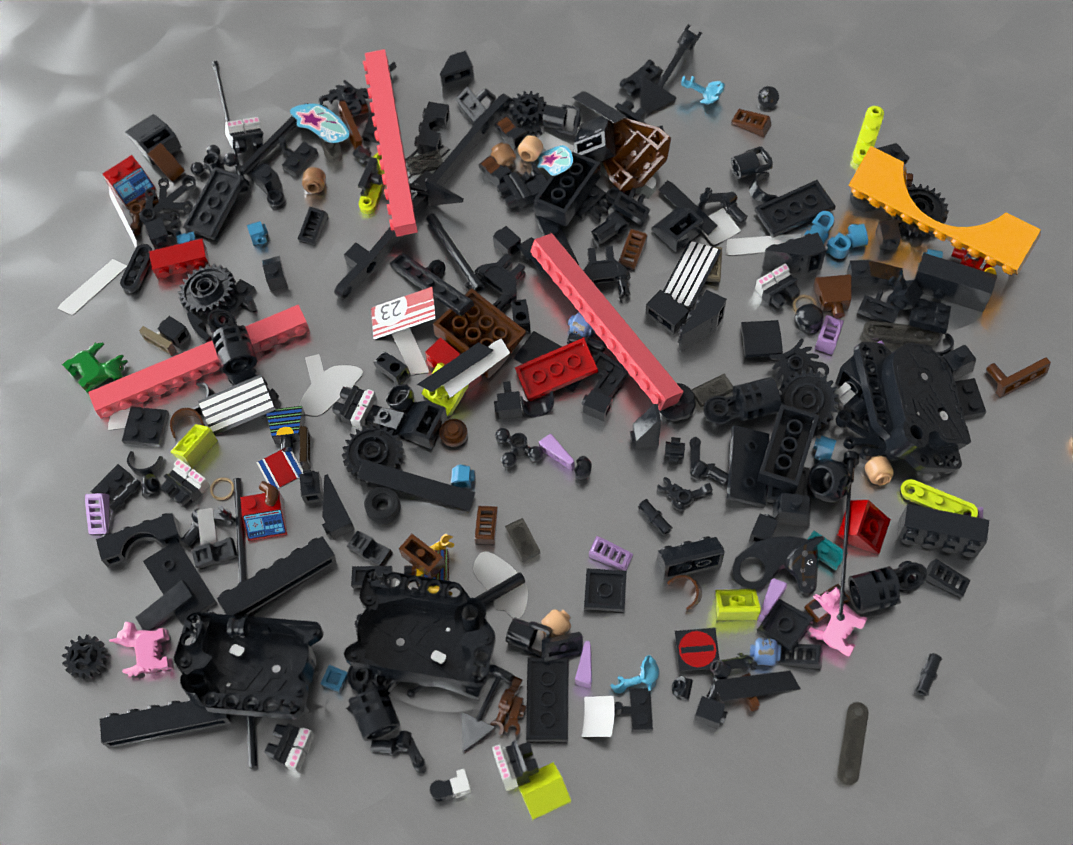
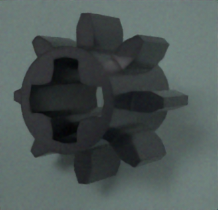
[665,437,685,462]

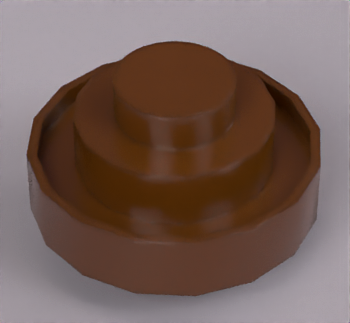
[440,419,468,447]

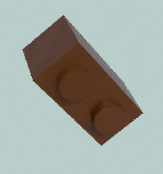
[399,534,445,578]

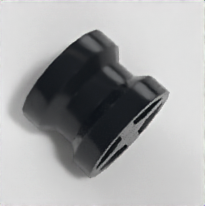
[227,617,250,638]

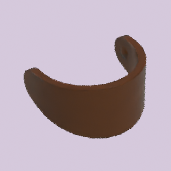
[170,408,205,438]
[667,575,702,611]

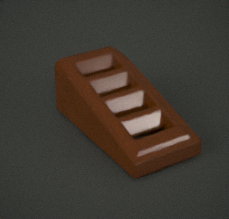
[731,109,772,137]
[618,229,648,270]
[475,506,498,545]

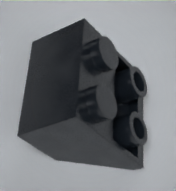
[651,207,703,252]
[396,401,447,449]

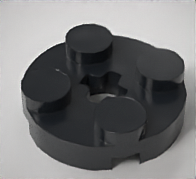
[659,383,696,422]

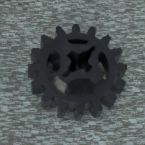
[509,91,547,126]
[62,634,108,680]

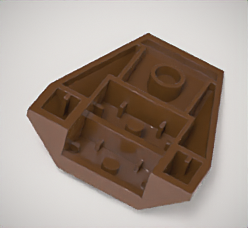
[602,118,671,192]

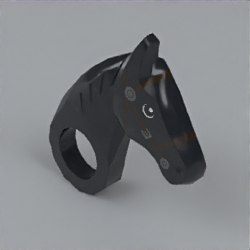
[732,536,825,595]

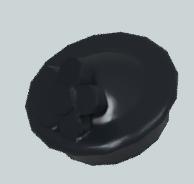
[758,86,779,108]

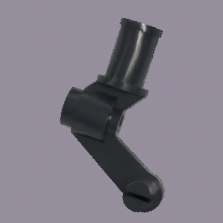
[698,187,748,224]
[689,437,728,485]
[181,506,236,547]
[706,653,758,701]
[371,731,426,773]

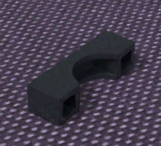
[96,513,182,567]

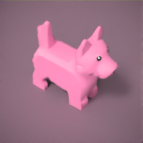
[809,587,868,657]
[110,622,174,677]

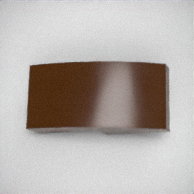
[147,142,185,182]

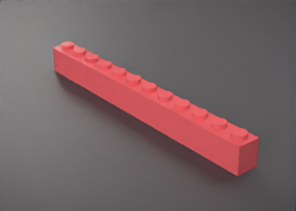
[363,49,418,237]
[530,233,683,411]
[88,304,310,418]

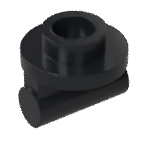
[352,146,372,163]
[426,259,446,277]
[142,474,160,497]
[672,676,693,701]

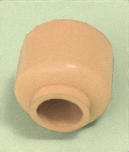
[518,135,543,162]
[864,456,894,486]
[541,609,571,638]

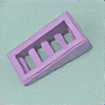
[815,315,844,355]
[539,434,575,471]
[85,493,109,535]
[589,536,633,571]
[758,578,787,622]
[575,641,592,689]

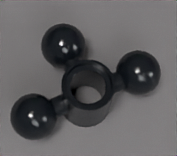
[190,145,238,176]
[495,428,543,468]

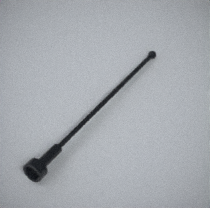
[212,61,250,193]
[836,451,860,621]

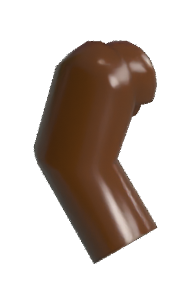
[259,481,279,506]

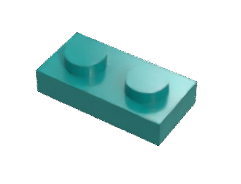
[808,530,848,571]

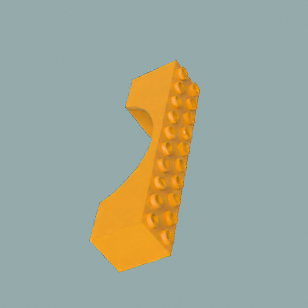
[848,146,1041,276]

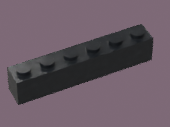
[217,536,336,616]
[99,699,231,748]

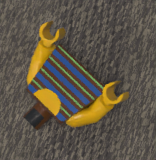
[404,534,454,596]

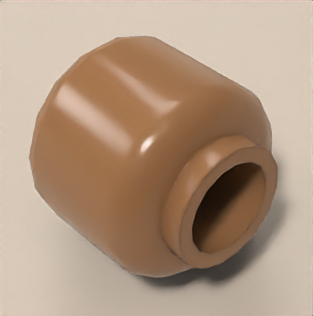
[490,142,516,169]
[302,167,326,194]

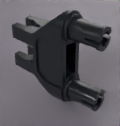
[583,246,631,297]
[465,254,526,312]

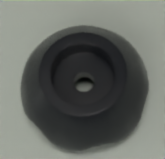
[574,456,592,480]

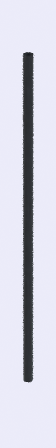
[233,478,257,768]

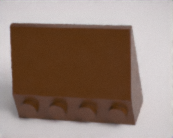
[433,289,526,379]

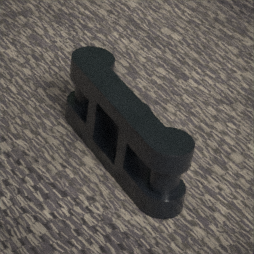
[619,59,663,97]

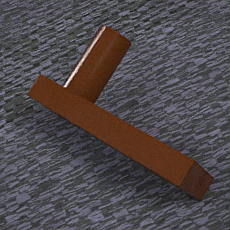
[338,101,369,150]
[986,357,1051,398]

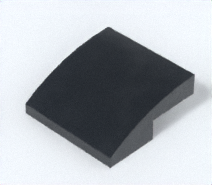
[741,320,783,358]

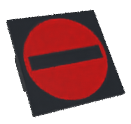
[675,628,720,671]

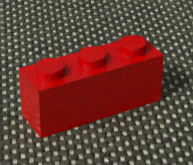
[149,239,210,279]
[425,337,482,394]

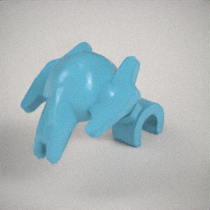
[681,76,725,105]
[610,655,660,694]

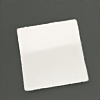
[702,208,741,245]
[581,696,614,737]

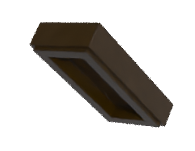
[299,426,311,469]

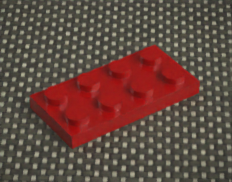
[514,338,599,401]

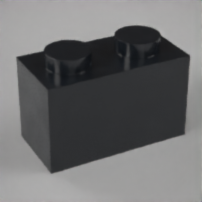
[645,289,689,334]

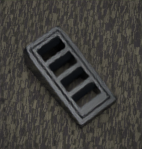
[297,206,328,245]
[926,559,971,598]
[778,644,823,669]

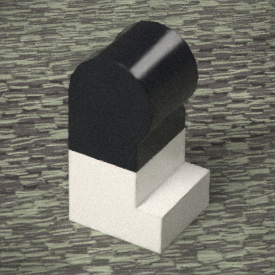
[834,382,868,421]
[429,769,471,802]

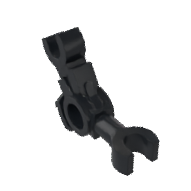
[657,477,713,511]

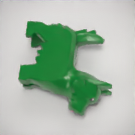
[62,342,128,394]

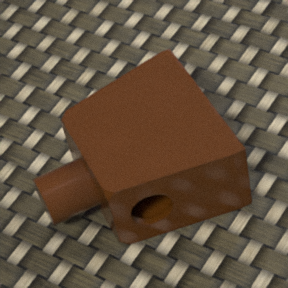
[813,274,851,319]

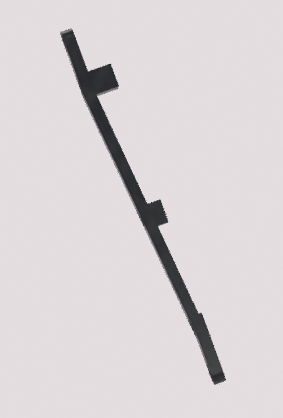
[334,93,512,300]

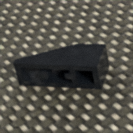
[847,260,904,288]
[630,404,661,449]
[322,474,355,540]

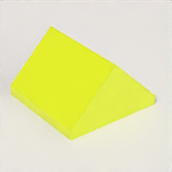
[170,424,218,469]
[715,589,761,621]
[518,762,571,820]

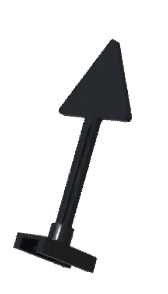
[640,24,702,115]
[357,157,464,206]

